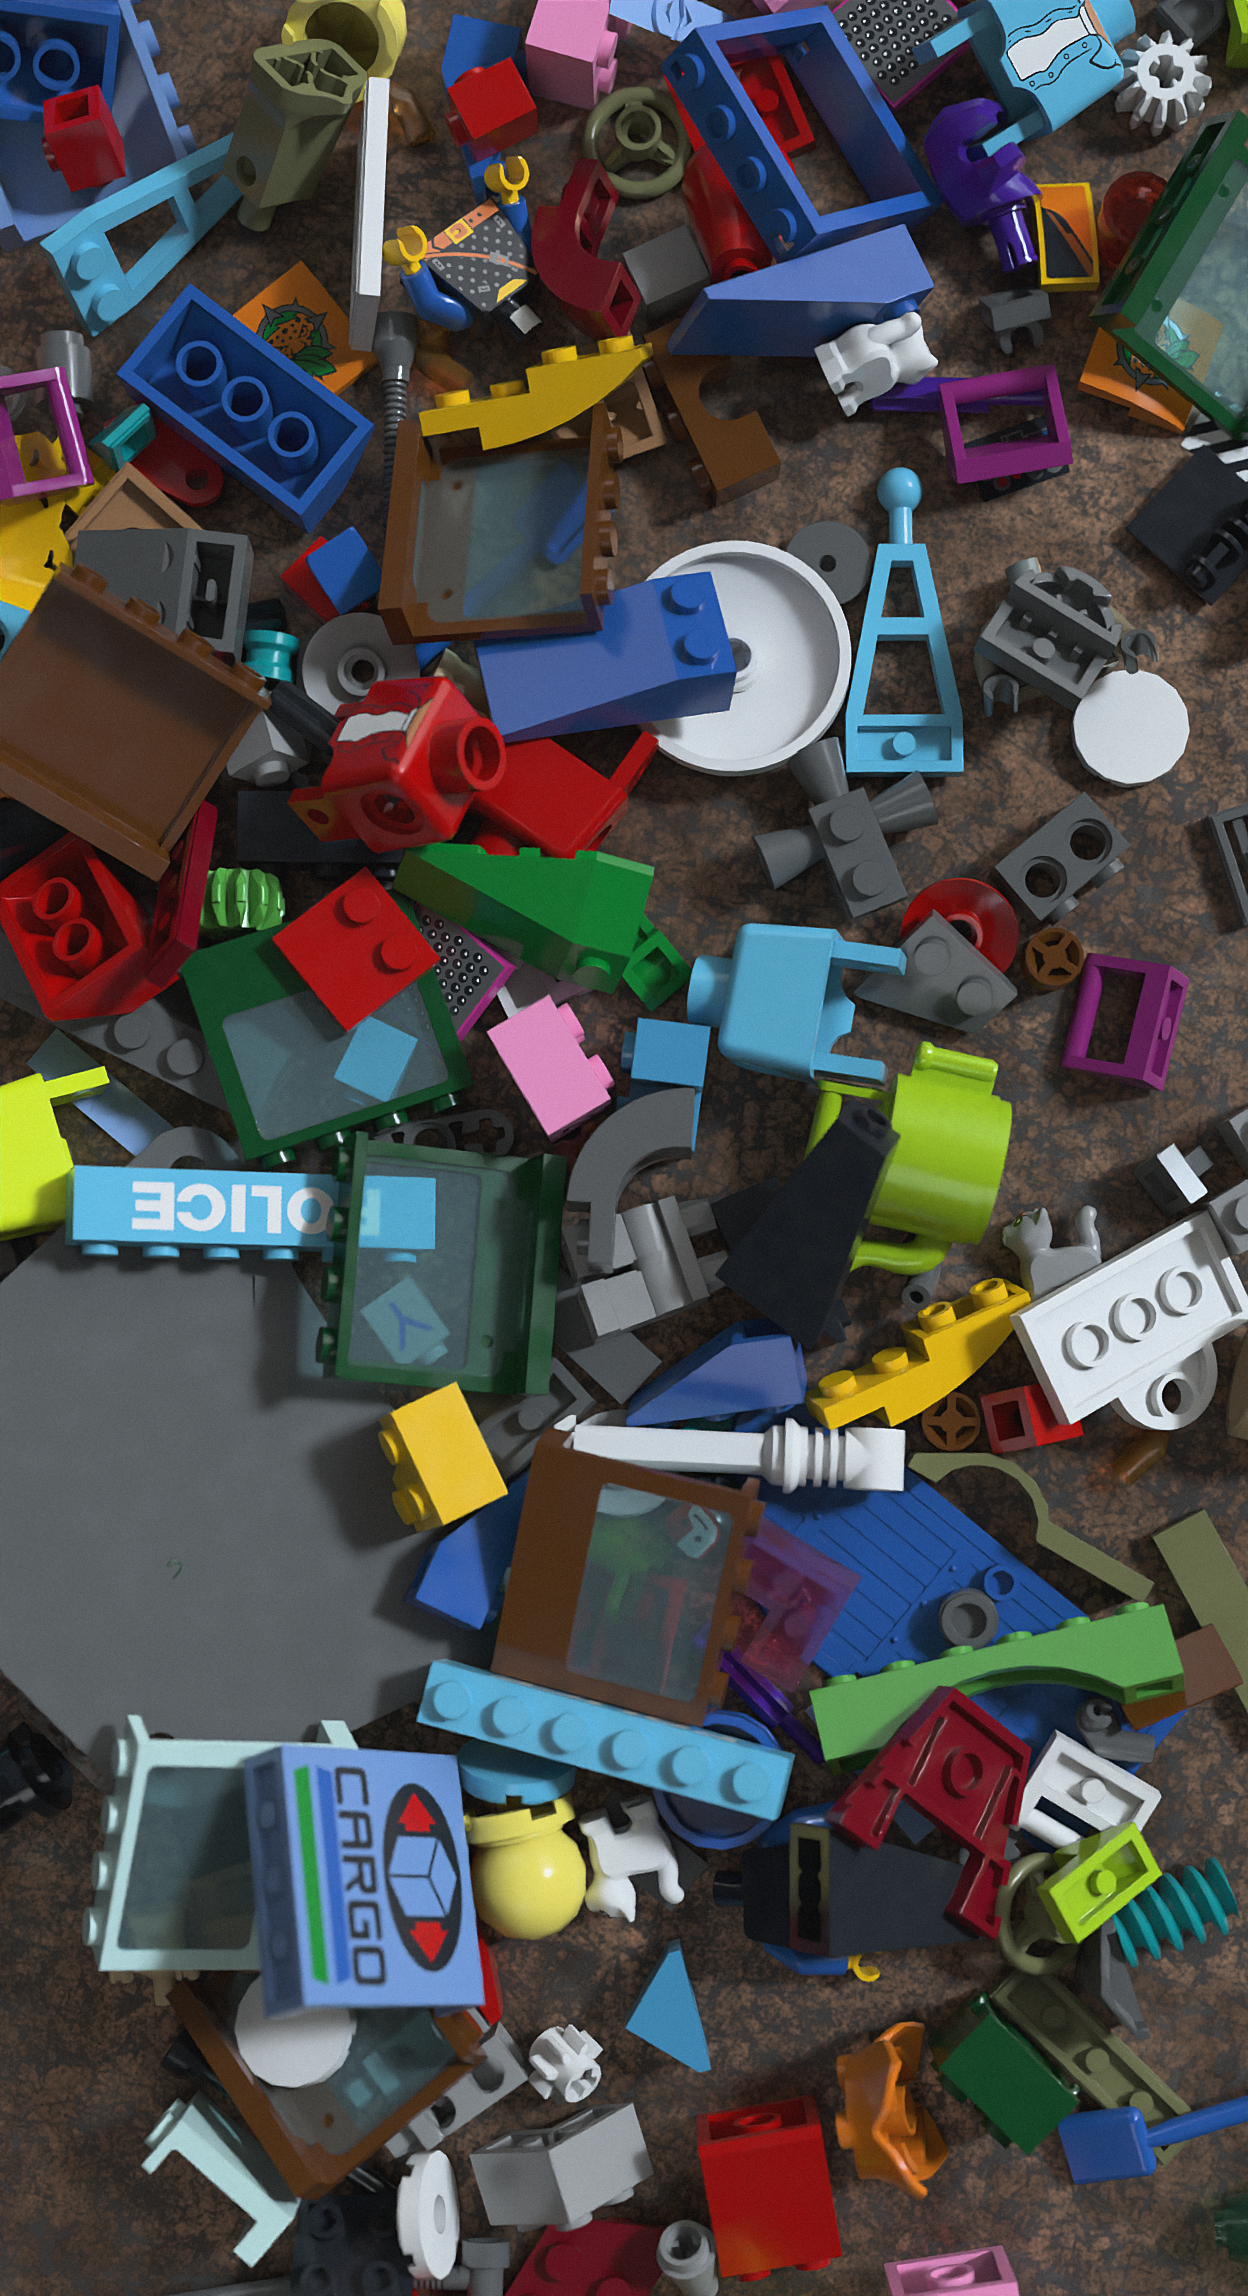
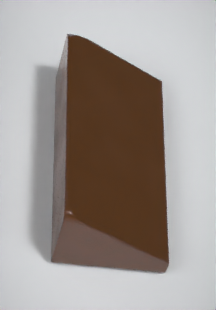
[1116,1623,1244,1731]

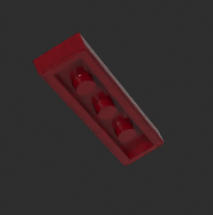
[144,800,219,989]

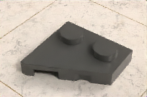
[853,908,1018,1034]
[461,1356,597,1482]

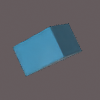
[625,1938,711,2073]

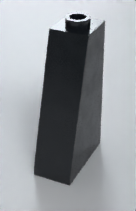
[714,1098,901,1350]
[790,1822,989,1958]

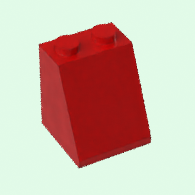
[696,2094,842,2282]

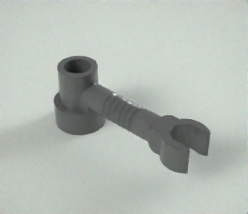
[413,2237,510,2296]

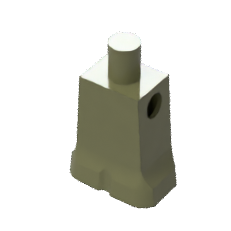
[221,39,367,231]

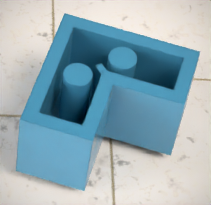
[616,1018,710,1155]

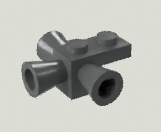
[752,737,938,921]

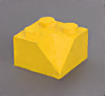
[378,1382,508,1533]

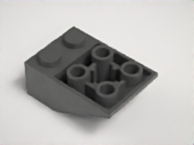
[74,528,254,667]

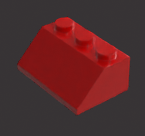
[0,831,180,1021]

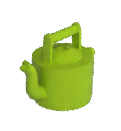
[804,1041,1012,1276]

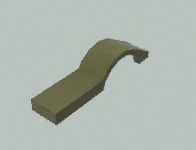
[904,1451,1154,1602]

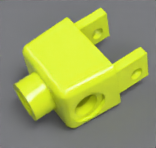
[0,1066,110,1241]

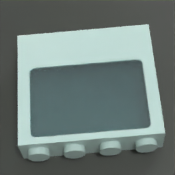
[82,1715,358,1971]

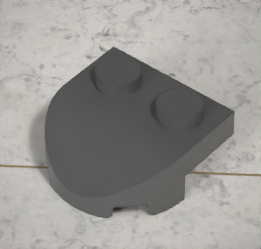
[973,566,1122,712]

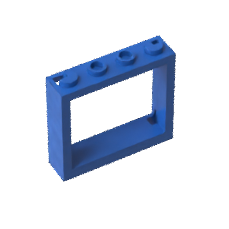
[660,5,944,264]

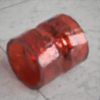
[1095,171,1167,272]

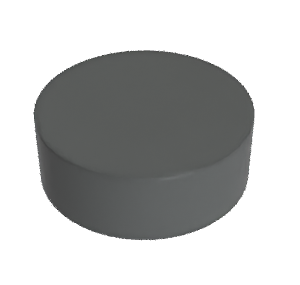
[938,1588,999,1650]

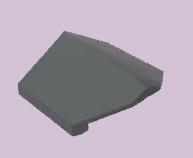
[1073,1917,1151,2041]

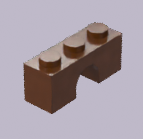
[642,317,781,508]

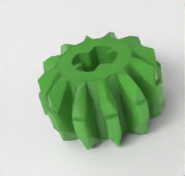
[198,867,285,941]

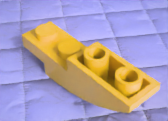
[418,335,653,450]
[804,1278,1032,1431]

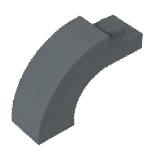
[567,1088,695,1273]

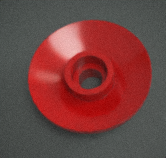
[900,878,1019,974]

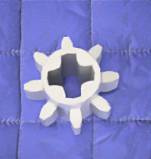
[527,2024,603,2105]

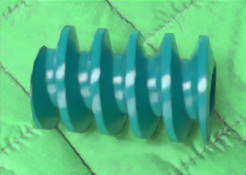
[1111,1856,1240,1969]

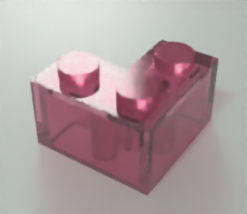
[718,1517,862,1693]

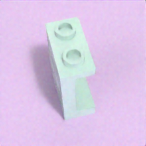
[141,2090,301,2267]

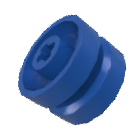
[652,1709,790,1850]

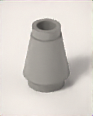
[657,2220,719,2296]

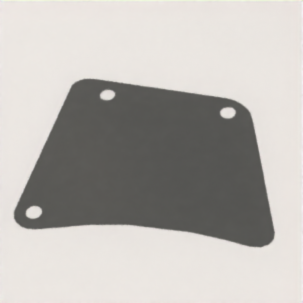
[0,1127,511,1805]

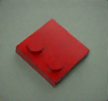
[271,866,441,1035]

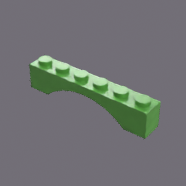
[809,1602,1185,1776]

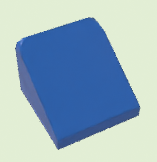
[305,526,382,615]

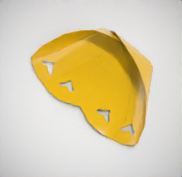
[0,431,74,611]

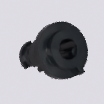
[0,1721,74,1835]

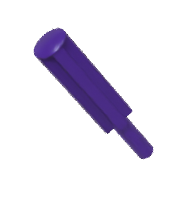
[869,377,1044,414]
[686,1618,825,1764]

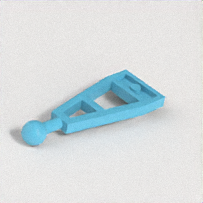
[39,132,243,337]
[844,467,964,777]

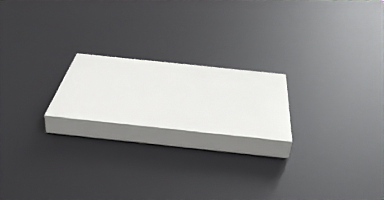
[348,77,390,351]

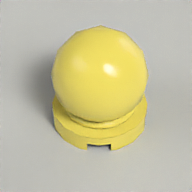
[281,0,407,103]
[463,1790,586,1940]

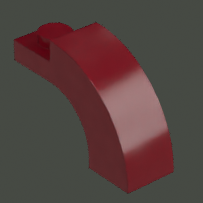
[531,158,642,341]

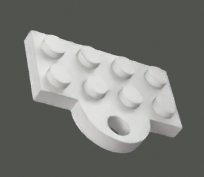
[1009,1210,1248,1430]

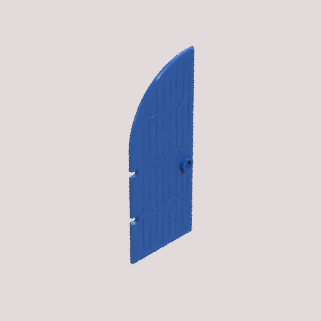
[722,1384,1189,1854]

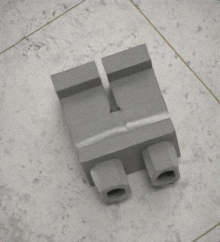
[560,1195,728,1345]
[344,2007,531,2158]

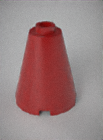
[681,144,796,284]

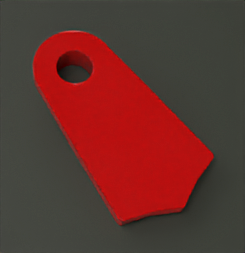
[103,402,224,507]

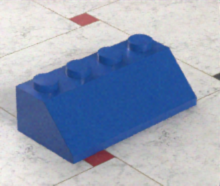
[0,0,121,124]
[116,283,375,535]

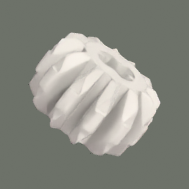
[1112,29,1212,137]

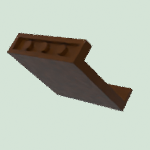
[0,562,272,882]

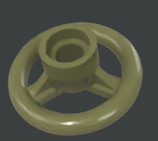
[581,87,695,199]
[994,1852,1085,1976]

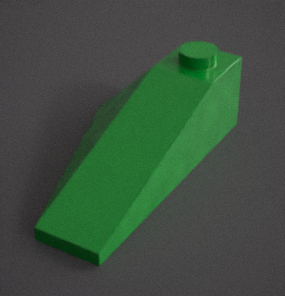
[392,843,655,994]

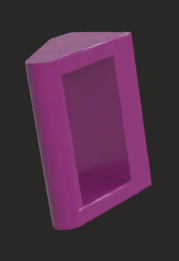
[937,364,1073,484]
[0,367,94,507]
[1059,953,1190,1092]

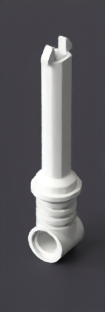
[554,1415,905,1493]

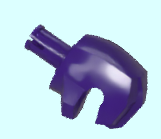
[923,97,1044,274]

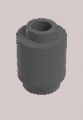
[32,330,94,422]

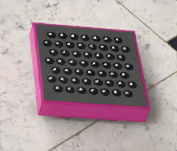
[831,0,971,115]
[382,902,517,1059]

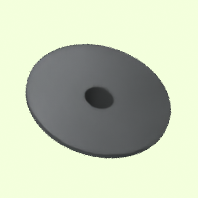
[786,521,871,605]

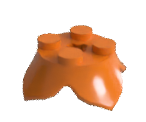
[836,2021,950,2200]

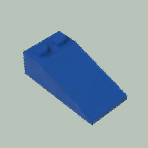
[666,224,935,357]
[473,571,737,743]

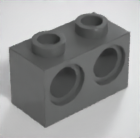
[988,792,1130,929]

